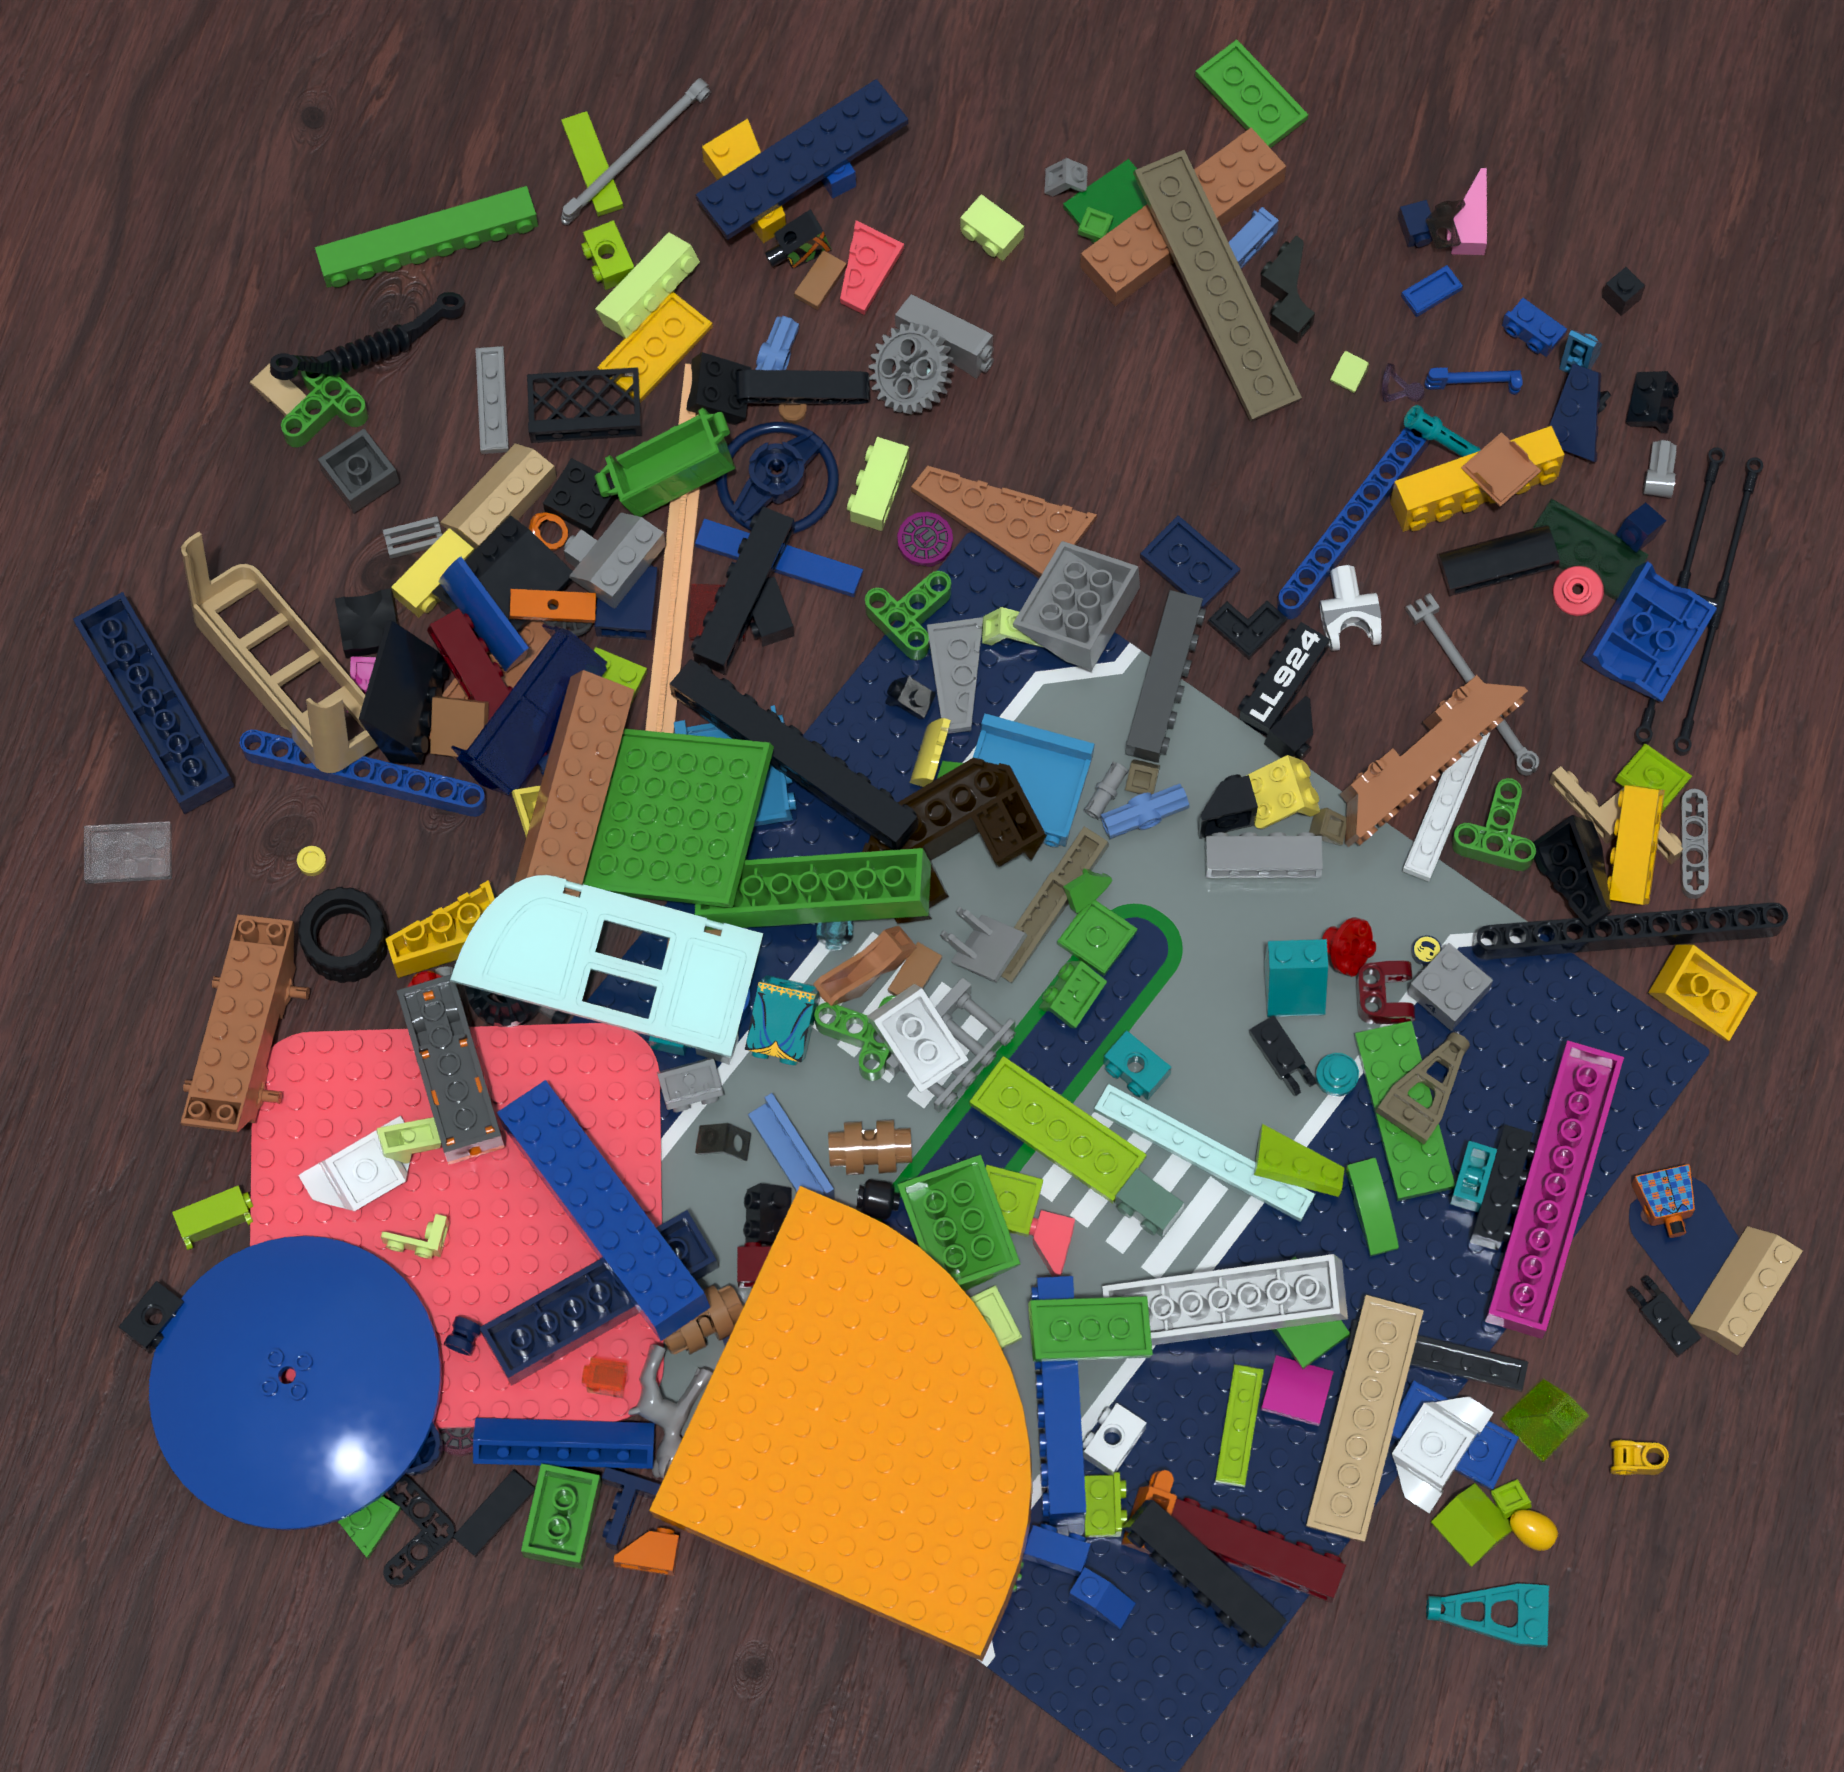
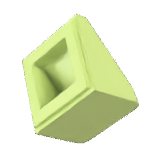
[1330,351,1369,393]

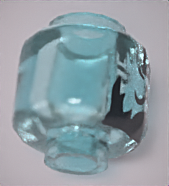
[816,921,854,950]

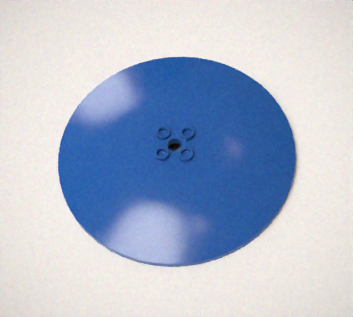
[149,1236,441,1530]

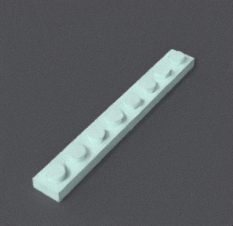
[1094,1084,1315,1222]

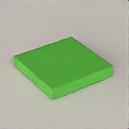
[1057,900,1138,976]

